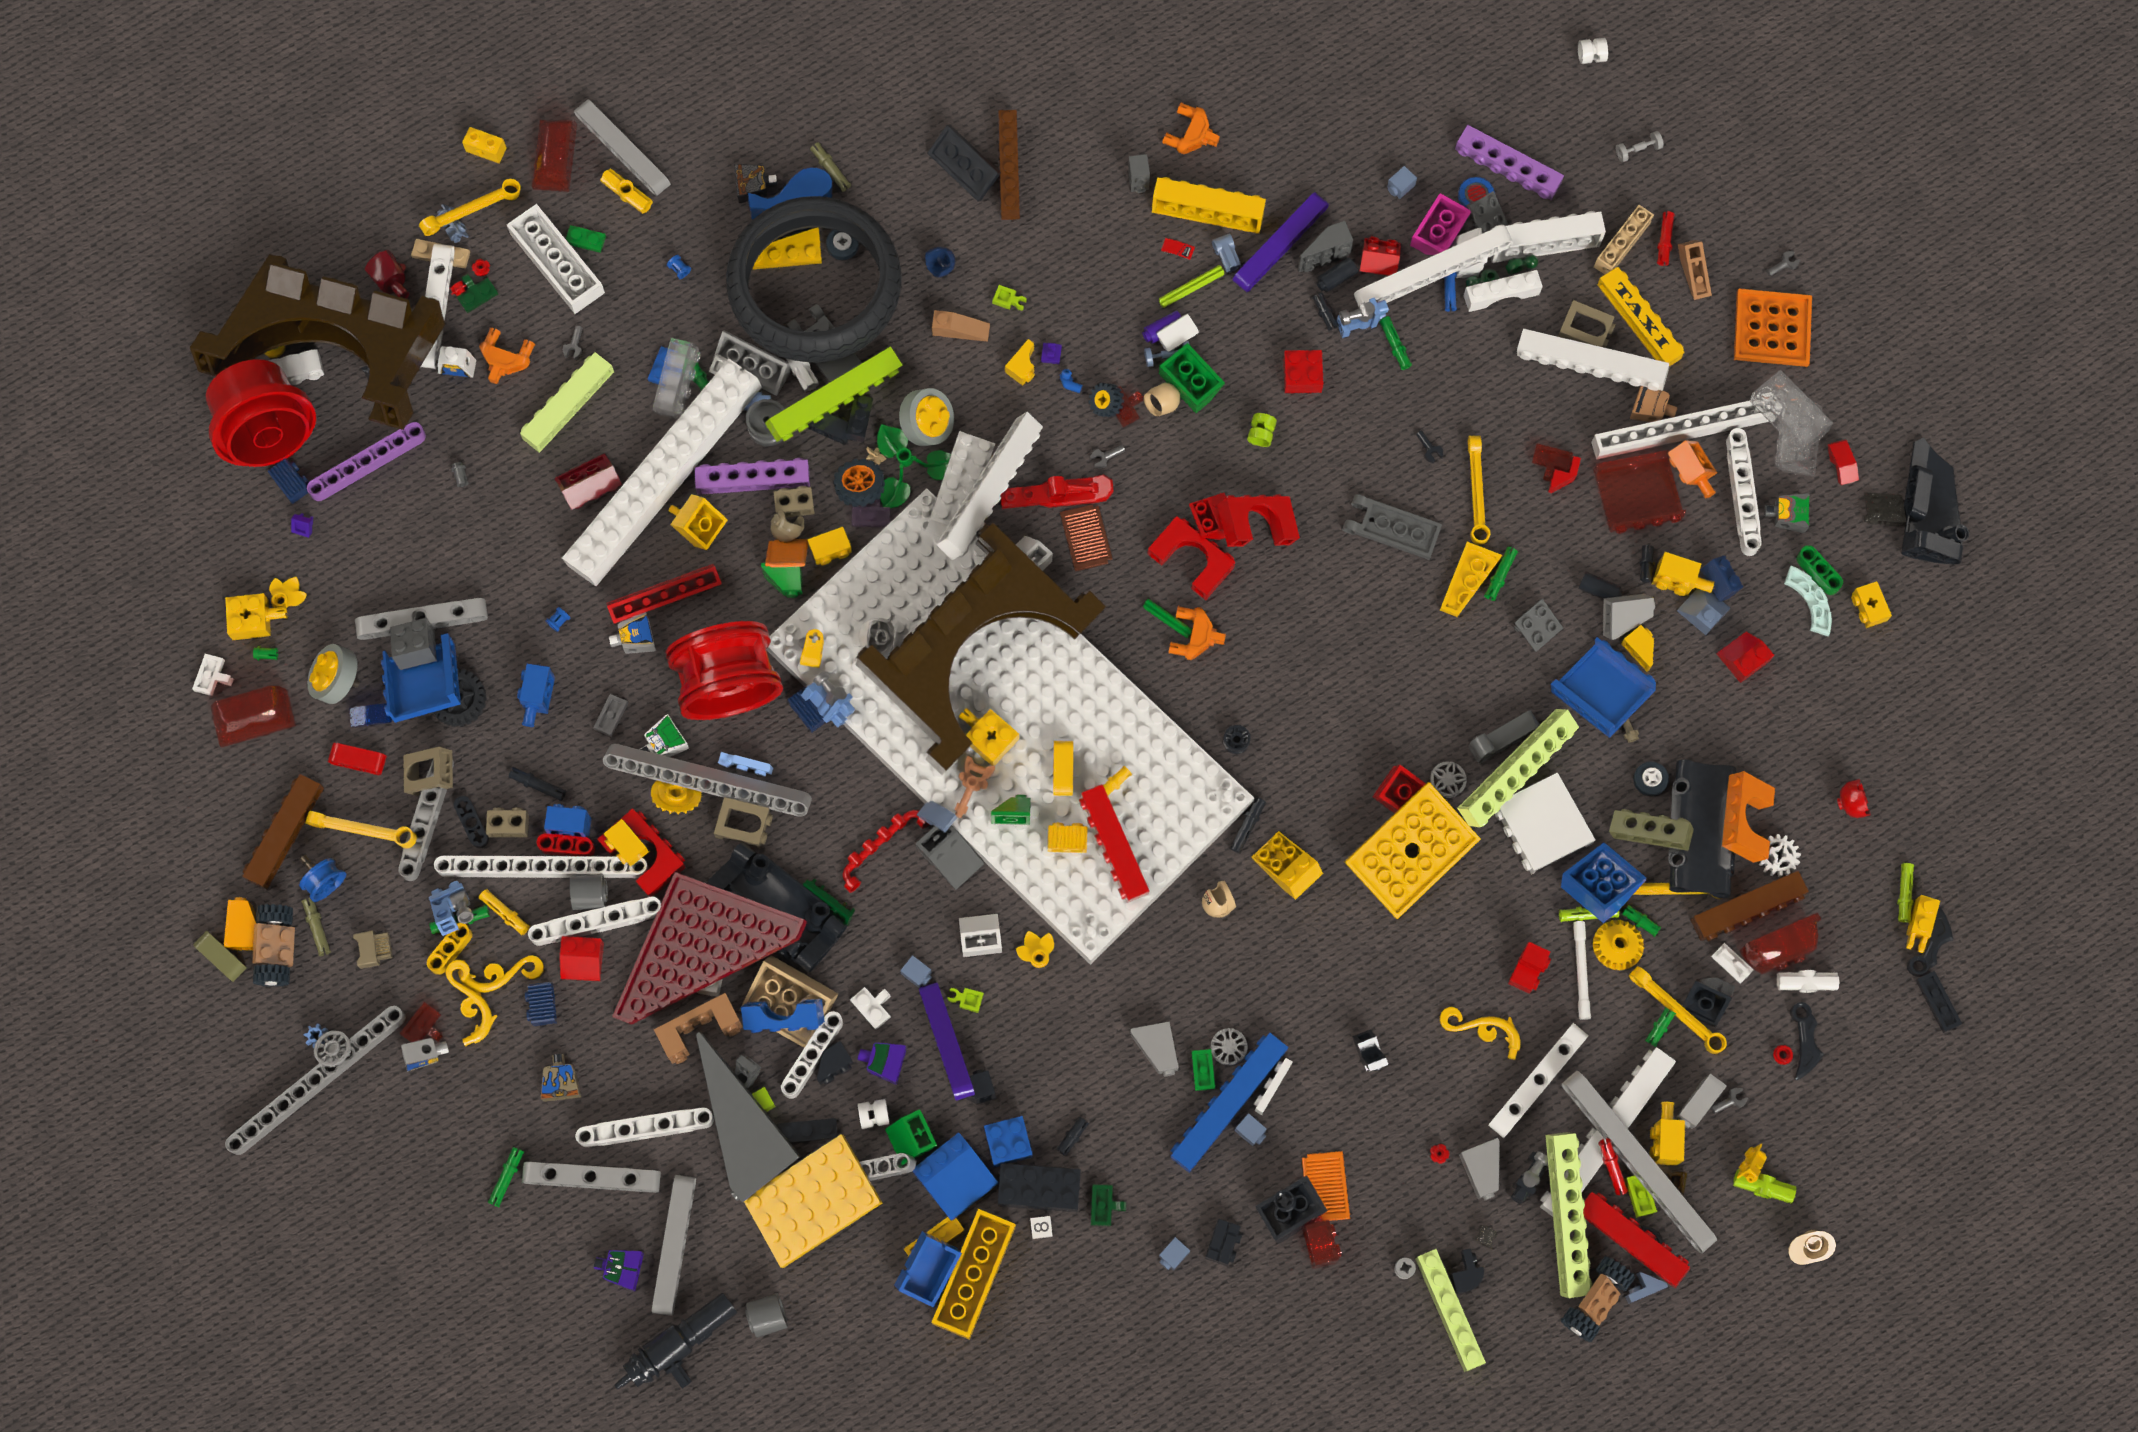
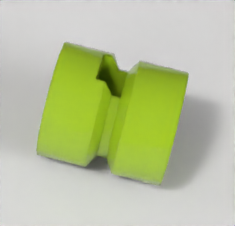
[1247,413,1277,447]

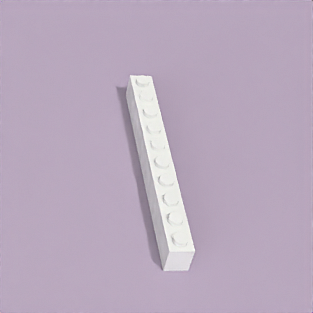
[1591,395,1781,460]
[936,412,1043,560]
[1540,1047,1676,1217]

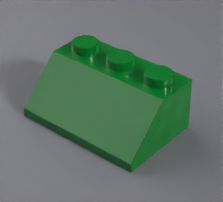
[1159,343,1225,413]

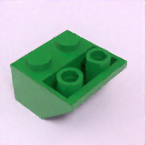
[885,1109,938,1165]

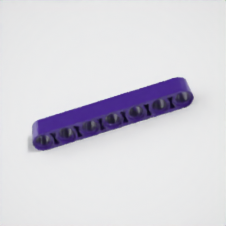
[1233,192,1329,292]
[919,983,975,1101]

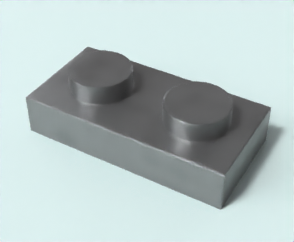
[593,694,628,737]

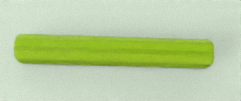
[1159,265,1224,308]

